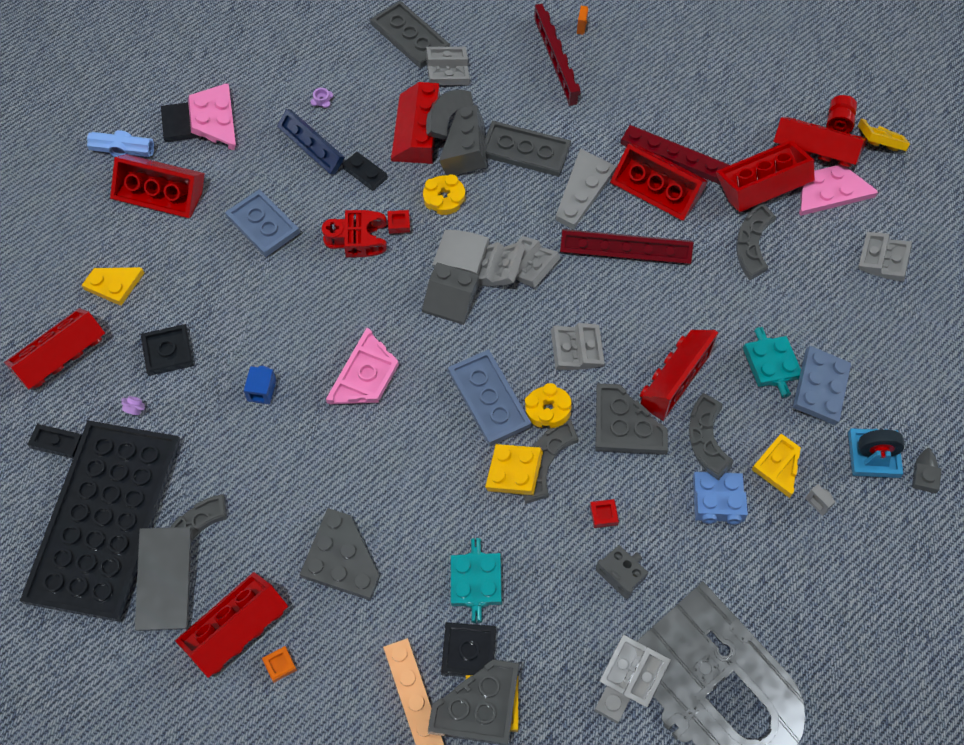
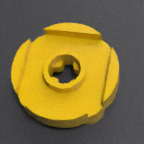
[423,174,465,215]
[525,383,572,428]

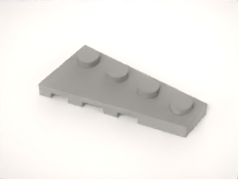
[555,149,617,230]

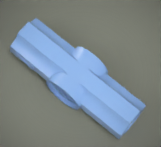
[87,130,154,157]

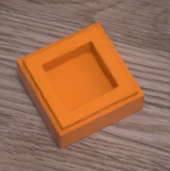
[577,5,588,35]
[262,646,297,683]

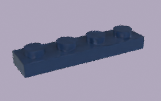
[277,109,345,175]

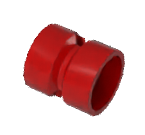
[826,95,857,133]

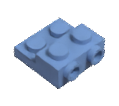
[693,472,748,525]

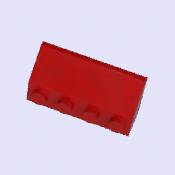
[391,82,440,164]
[773,117,867,167]
[716,140,815,212]
[610,143,708,221]
[110,154,205,218]
[4,308,105,389]
[639,330,719,421]
[175,572,289,678]

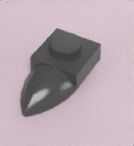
[912,448,942,494]

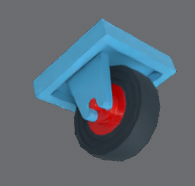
[848,428,905,478]

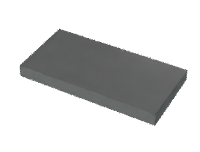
[370,1,450,69]
[485,121,571,177]
[135,527,192,631]

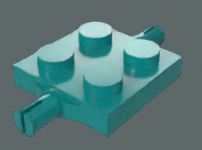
[743,327,801,398]
[451,538,502,623]

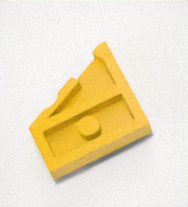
[752,434,801,498]

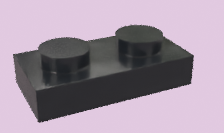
[342,152,388,191]
[27,424,82,458]

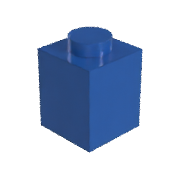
[244,366,276,404]

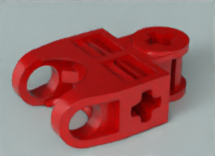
[322,210,387,257]

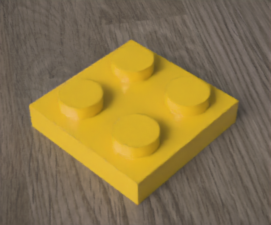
[485,444,543,495]

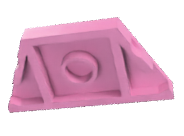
[188,84,236,150]
[799,165,878,216]
[326,328,399,404]

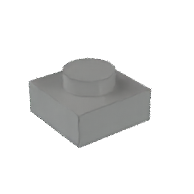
[805,484,836,516]
[594,686,630,724]

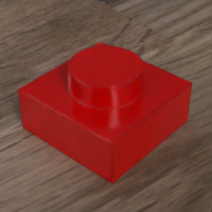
[387,210,410,234]
[590,499,619,528]

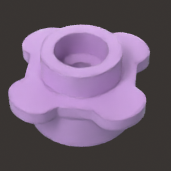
[310,88,333,108]
[121,396,145,415]

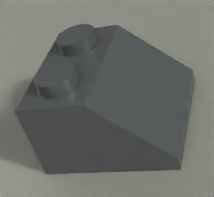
[422,262,479,325]

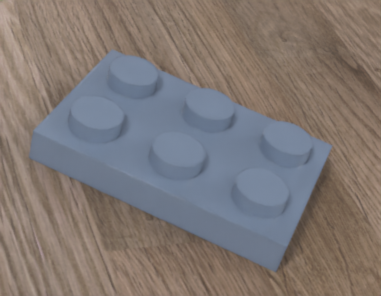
[225,189,300,257]
[793,346,851,425]

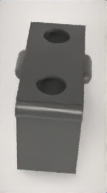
[595,545,648,599]

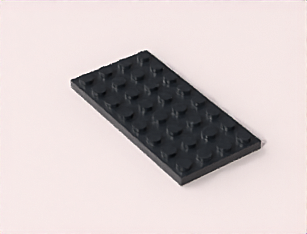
[20,420,181,622]

